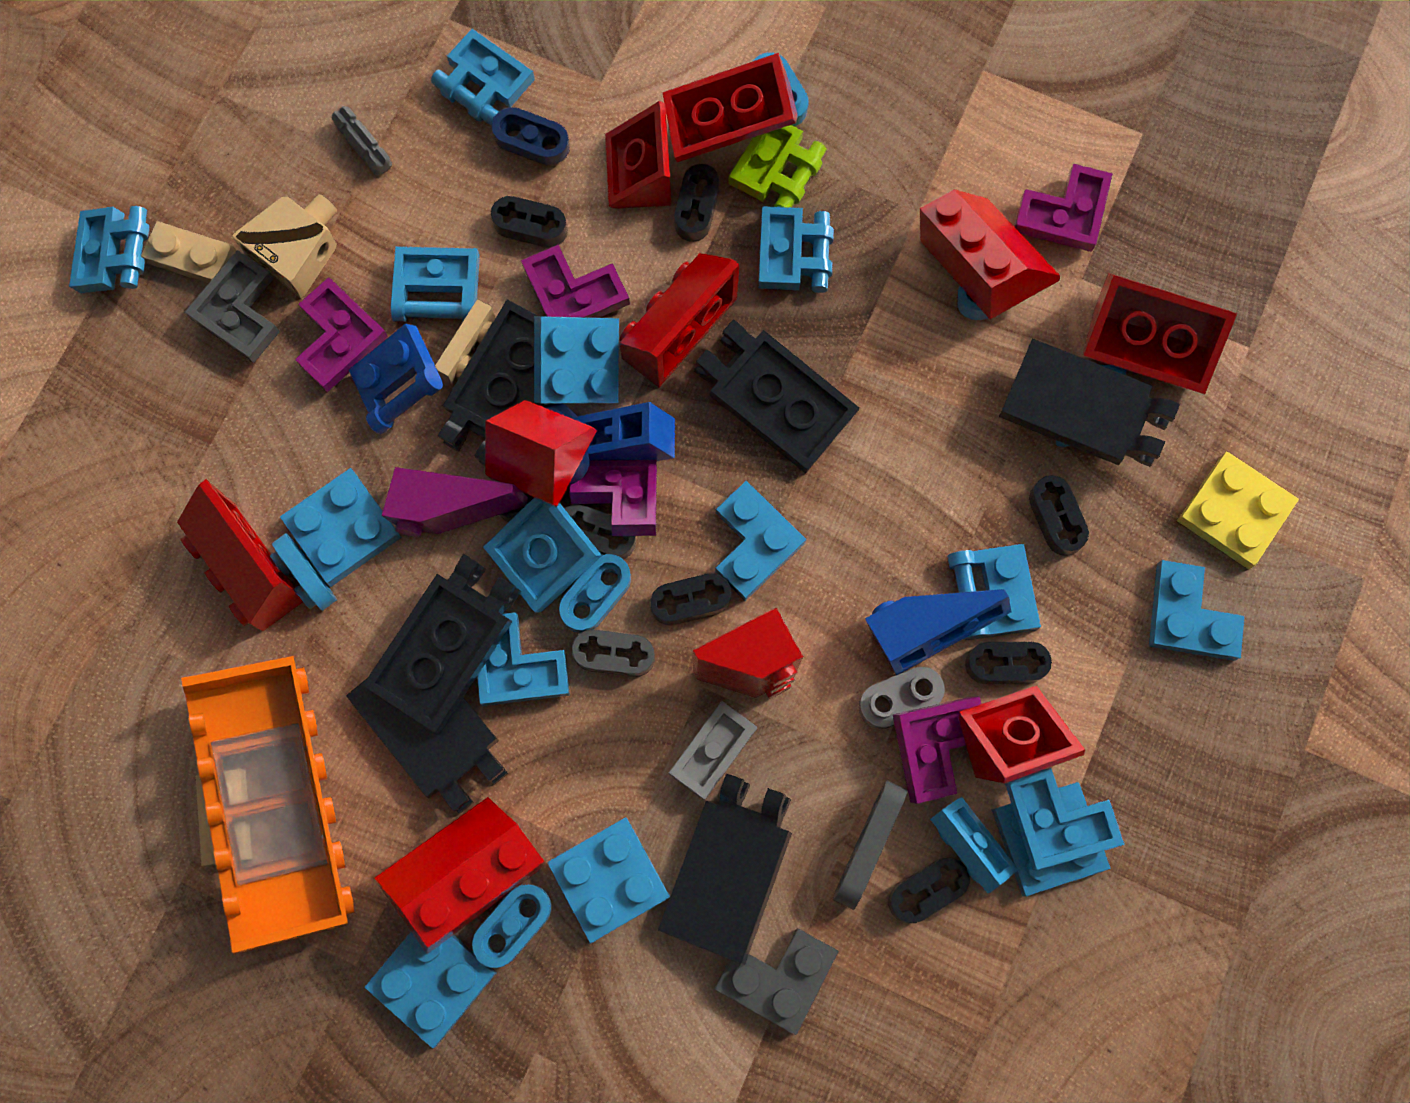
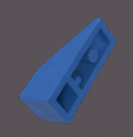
[577,402,675,461]
[865,589,1012,675]

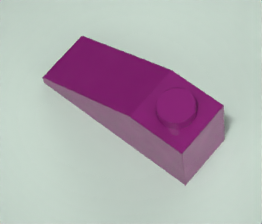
[382,467,528,537]

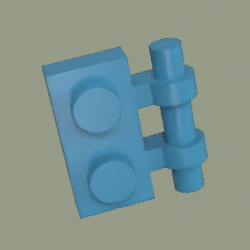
[431,29,535,126]
[69,206,150,293]
[758,206,834,293]

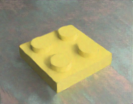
[1177,451,1299,569]

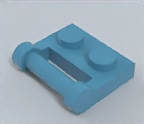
[391,247,480,322]
[948,544,1041,640]

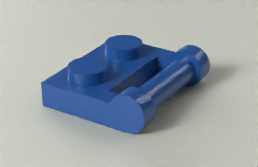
[349,324,443,434]

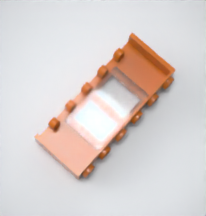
[181,656,355,955]

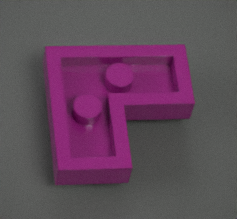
[1014,163,1113,252]
[521,245,630,318]
[295,277,388,392]
[570,460,657,536]
[892,696,981,804]

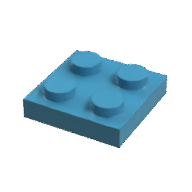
[534,316,619,403]
[280,468,402,587]
[483,498,602,613]
[992,782,1111,896]
[547,817,670,944]
[364,932,497,1049]

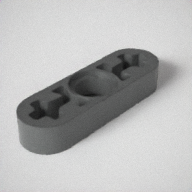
[833,780,907,910]

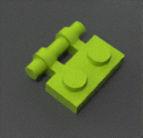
[728,125,827,208]

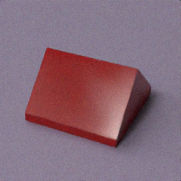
[605,101,671,209]
[485,400,597,507]
[958,685,1085,784]

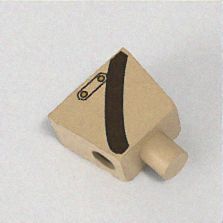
[232,194,337,298]

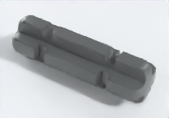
[331,106,392,175]

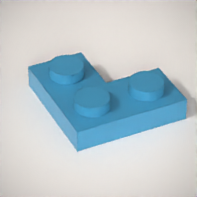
[715,481,806,601]
[1149,560,1244,661]
[478,612,570,706]
[1005,768,1125,870]

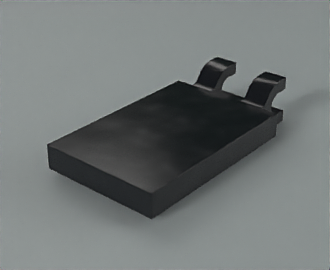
[438,299,545,466]
[694,319,860,474]
[999,338,1180,467]
[363,554,522,734]
[346,679,508,814]
[658,773,792,965]

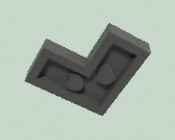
[185,250,280,363]
[715,928,839,1035]

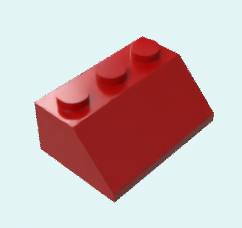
[662,53,797,162]
[920,189,1060,320]
[619,253,739,388]
[1083,273,1238,394]
[177,479,303,631]
[693,607,803,699]
[374,797,544,954]

